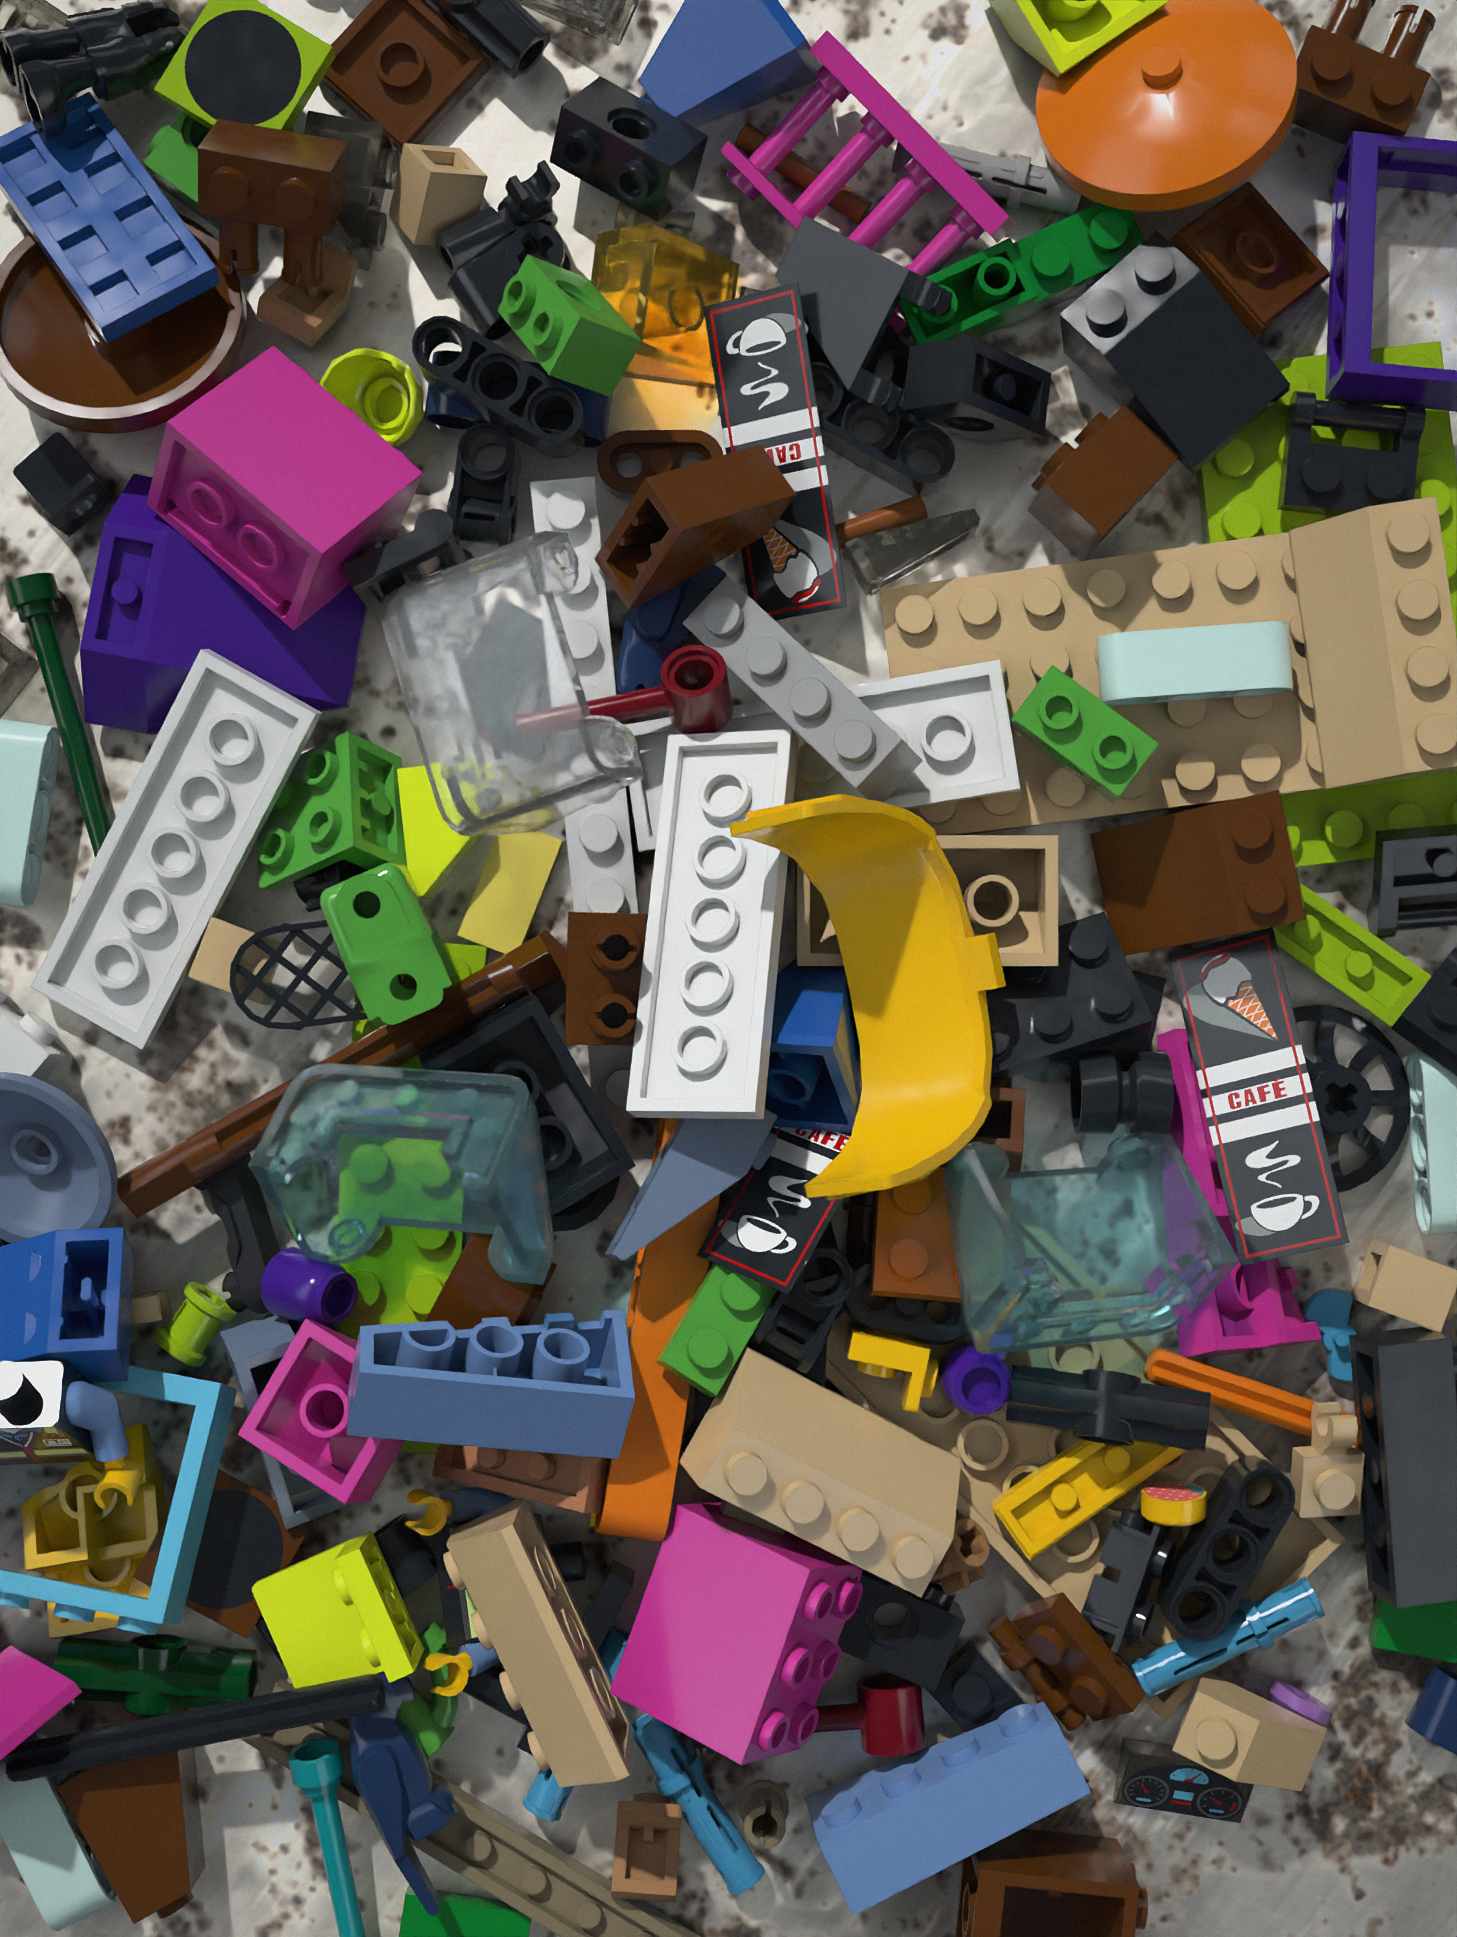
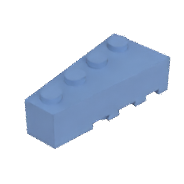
[347,1309,635,1459]
[805,1701,1091,1916]

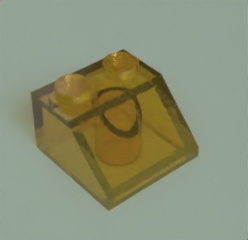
[591,222,740,389]

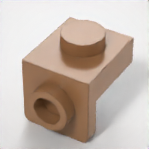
[256,240,358,347]
[611,1793,682,1903]

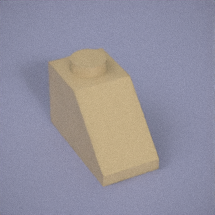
[1172,1671,1327,1792]

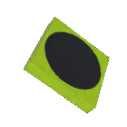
[154,0,336,131]

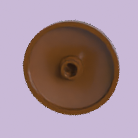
[0,213,247,434]

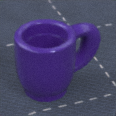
[261,1247,358,1335]
[938,1309,1018,1417]

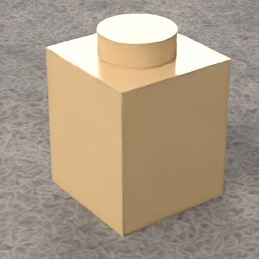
[1351,1239,1457,1333]

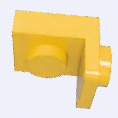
[845,1323,938,1413]

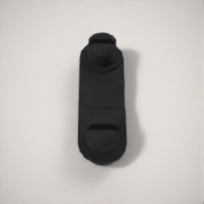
[194,1153,280,1314]

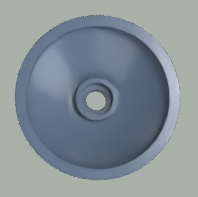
[0,1072,118,1243]

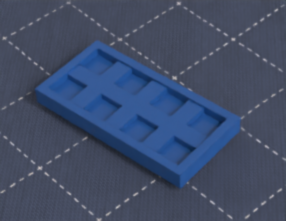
[0,92,221,344]

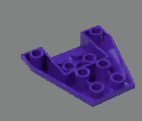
[80,474,368,735]

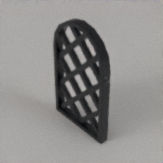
[229,920,402,1031]

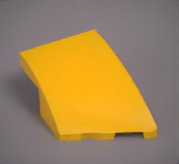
[21,1423,168,1639]

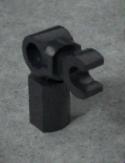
[436,160,560,276]

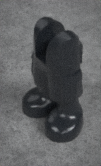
[0,0,188,142]

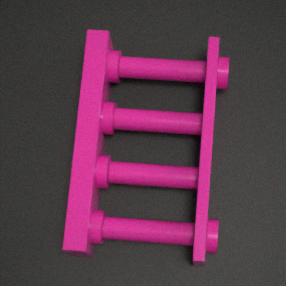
[720,30,1016,338]

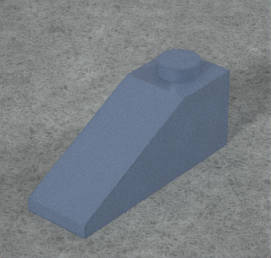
[604,1109,778,1261]
[220,1314,347,1530]

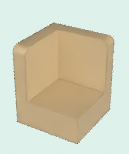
[389,143,488,246]
[188,916,281,1005]

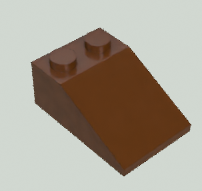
[1090,790,1308,956]

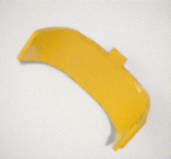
[729,794,1006,1201]

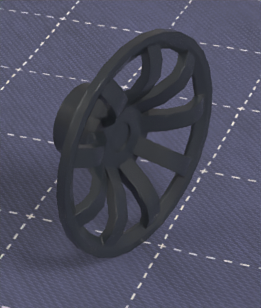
[1293,1005,1411,1193]

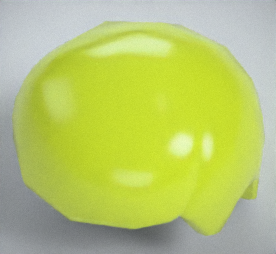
[320,348,423,446]

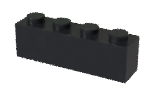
[1349,1327,1457,1609]

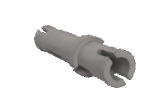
[891,141,1081,216]

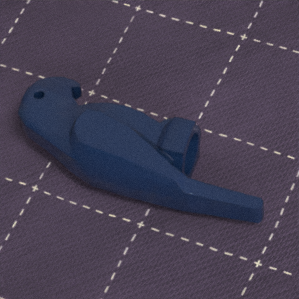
[615,564,726,695]
[349,1671,458,1916]

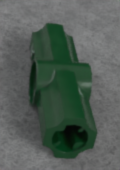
[53,1634,258,1715]

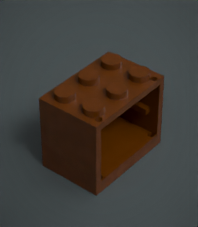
[954,1829,1148,1937]

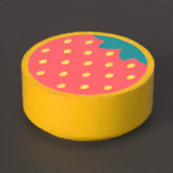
[1141,1481,1207,1526]

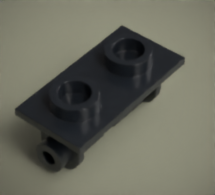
[1081,1508,1176,1653]

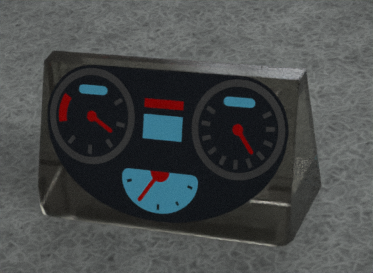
[1113,1737,1254,1823]

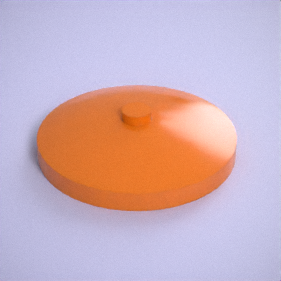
[1036,0,1298,211]

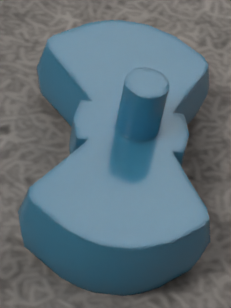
[1302,1288,1356,1381]

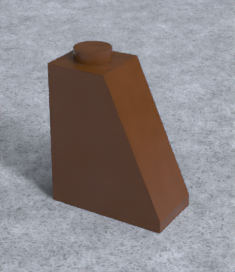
[594,444,797,610]
[57,1707,205,1924]

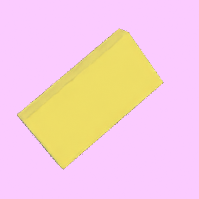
[457,817,564,954]

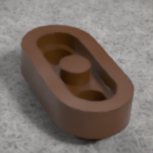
[597,430,723,499]

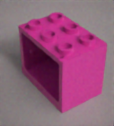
[146,345,423,630]
[609,1502,863,1765]

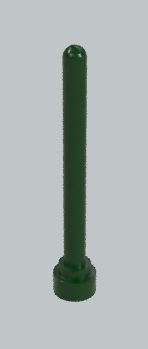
[3,573,112,858]

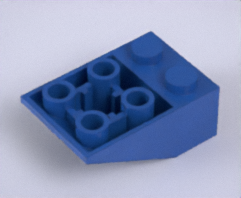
[0,1227,134,1383]

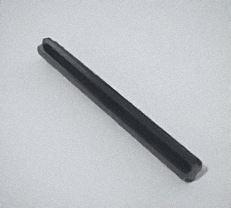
[5,1674,386,1782]

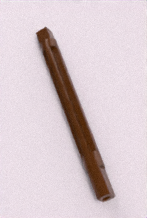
[117,935,561,1218]

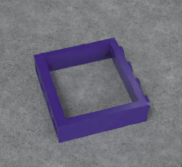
[1325,131,1457,412]

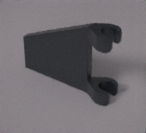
[775,215,953,412]

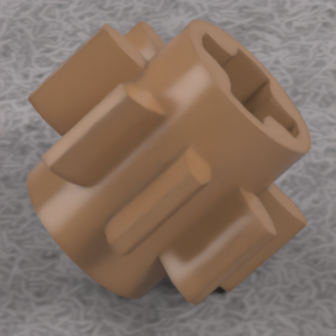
[930,1512,990,1595]

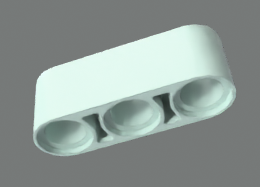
[1096,621,1293,705]
[0,718,61,909]
[1406,1050,1457,1235]
[0,1731,120,1931]

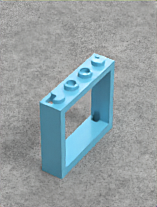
[0,1366,237,1635]

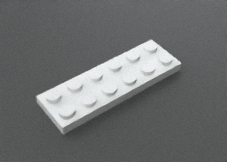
[31,649,322,1050]
[620,660,1021,853]
[626,729,799,1119]

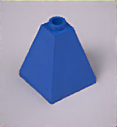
[638,0,821,128]
[765,959,862,1133]

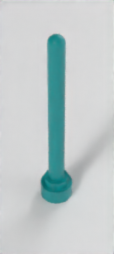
[288,1737,366,1937]

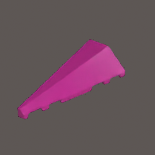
[1157,1029,1322,1358]

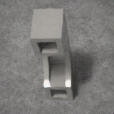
[682,575,923,802]

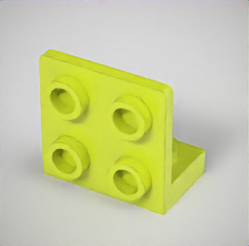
[252,1530,424,1689]

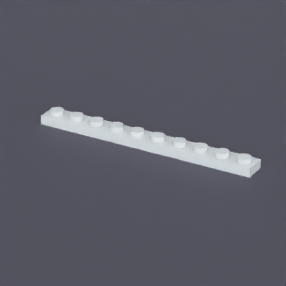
[530,476,638,1121]

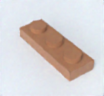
[432,1443,609,1513]

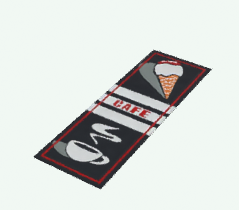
[703,282,848,620]
[1169,927,1350,1266]
[696,1126,851,1295]

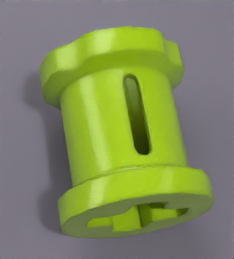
[153,1281,238,1367]

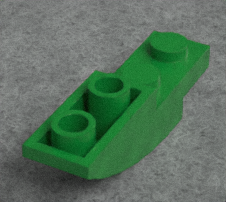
[897,203,1145,345]

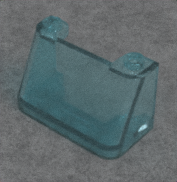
[248,1063,555,1285]
[943,1133,1240,1354]

